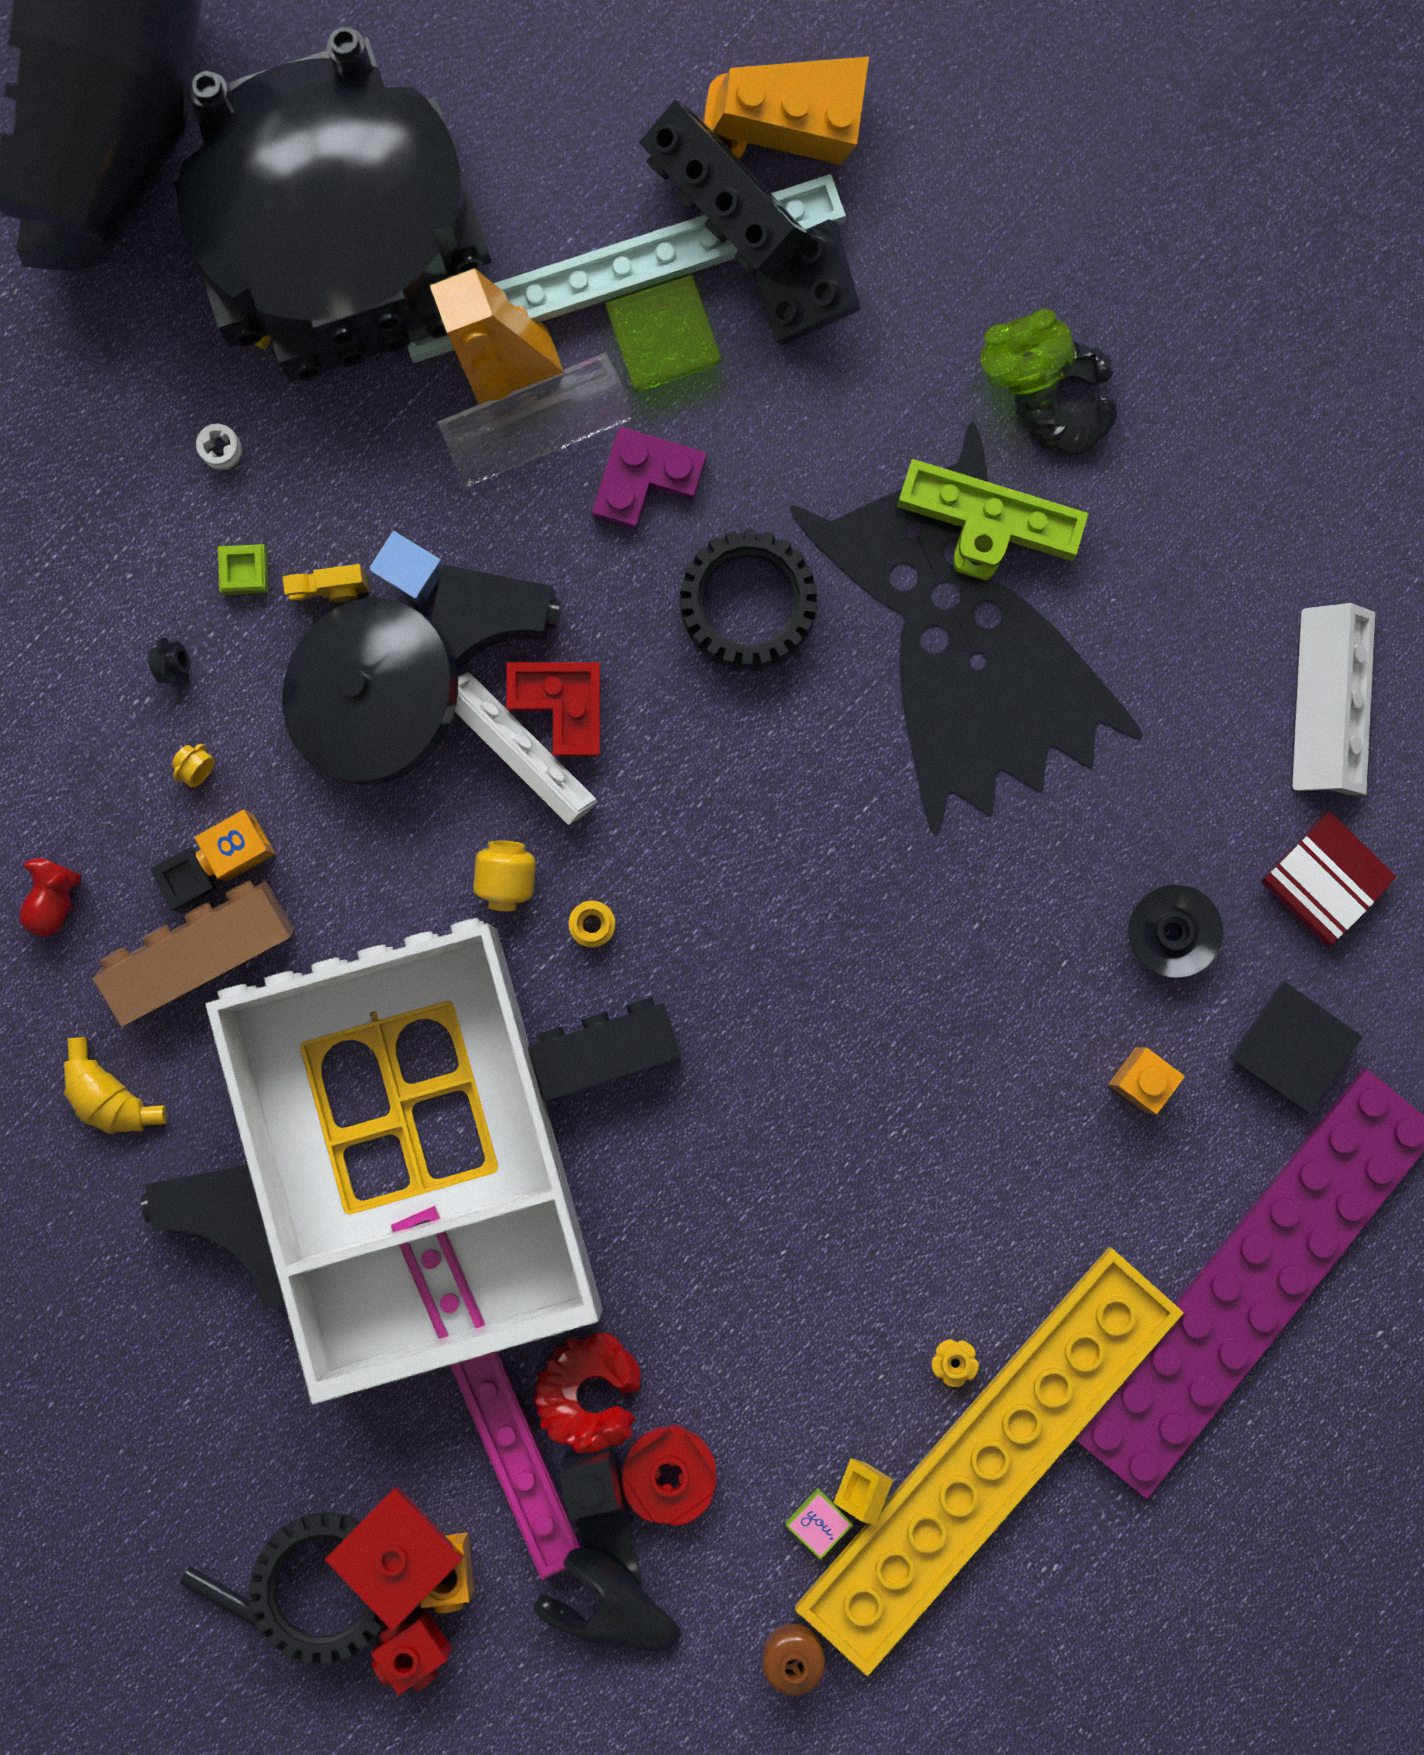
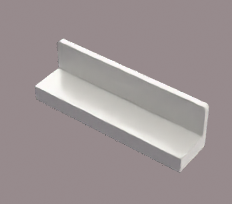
[1292,603,1375,795]

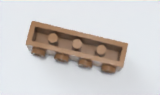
[92,880,294,1027]

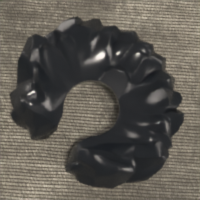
[1014,340,1117,455]

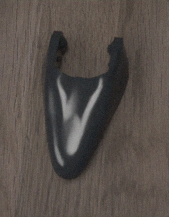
[533,1548,682,1652]

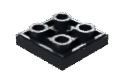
[1228,982,1363,1114]

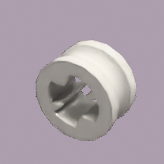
[196,424,242,470]

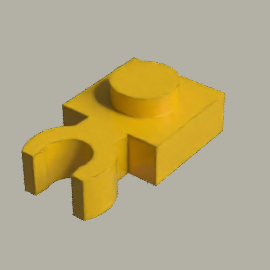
[283,564,369,603]

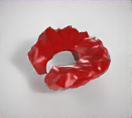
[533,1332,641,1453]

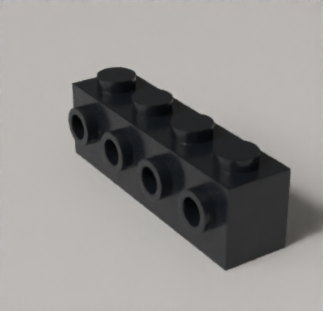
[639,99,811,278]

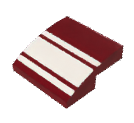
[1260,811,1397,947]

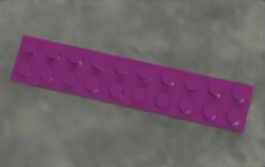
[1075,1069,1424,1499]

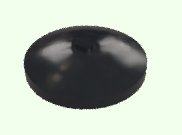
[282,598,458,785]

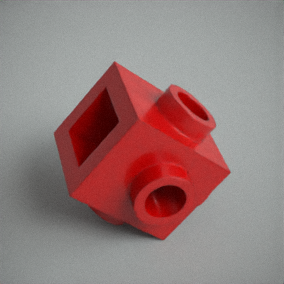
[371,1608,453,1696]

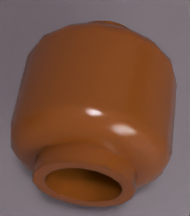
[762,1624,825,1696]

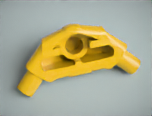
[64,1037,167,1134]

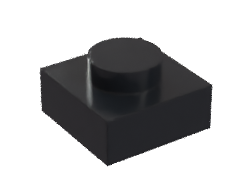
[150,847,217,911]

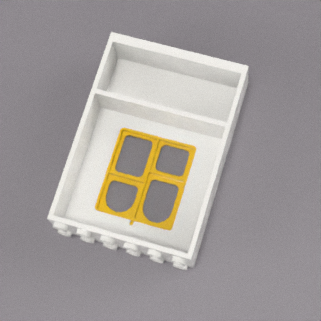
[205,918,603,1404]

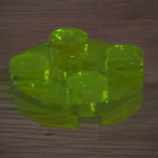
[980,309,1075,394]

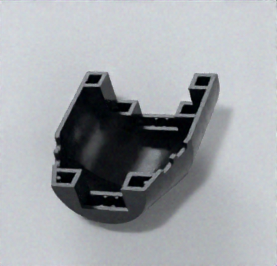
[0,0,202,270]

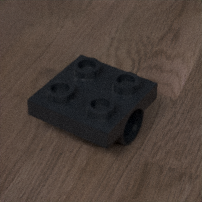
[756,219,861,345]

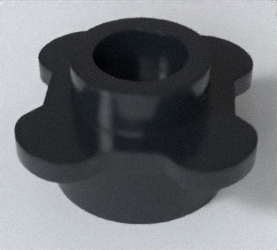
[148,638,191,686]

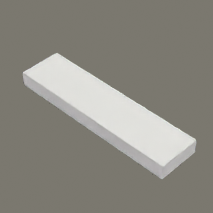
[455,672,598,825]

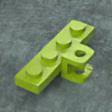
[897,459,1089,580]

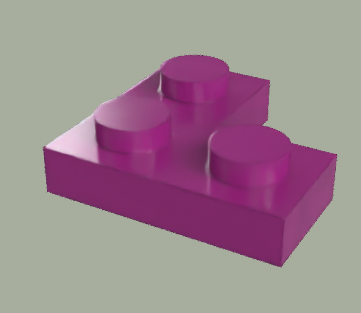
[592,426,707,530]

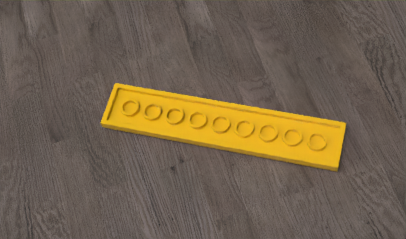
[795,1247,1184,1677]

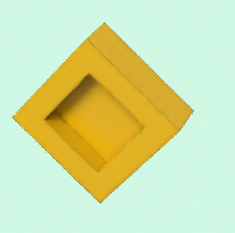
[833,1458,893,1525]

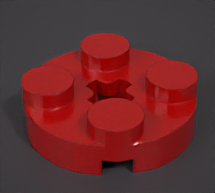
[622,1425,717,1526]

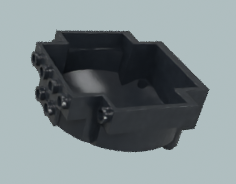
[173,27,492,382]

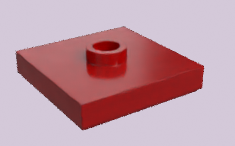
[325,1486,465,1631]

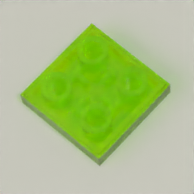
[605,275,721,393]

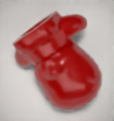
[19,857,83,938]

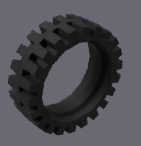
[680,529,817,671]
[249,1512,384,1665]

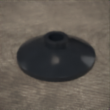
[1128,884,1223,978]

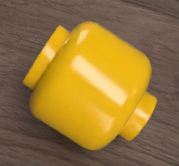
[473,840,536,911]

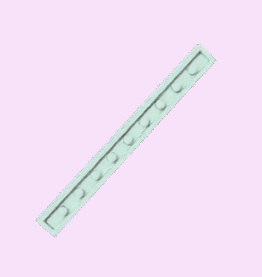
[408,174,846,363]

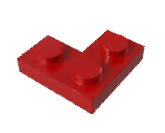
[506,662,601,757]

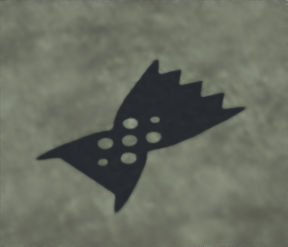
[790,422,1142,835]

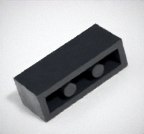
[528,997,682,1101]

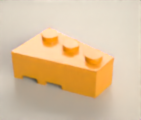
[712,57,869,165]
[430,269,564,404]

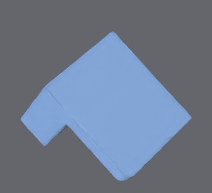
[370,530,443,608]

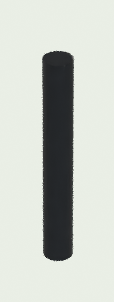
[179,1566,311,1635]

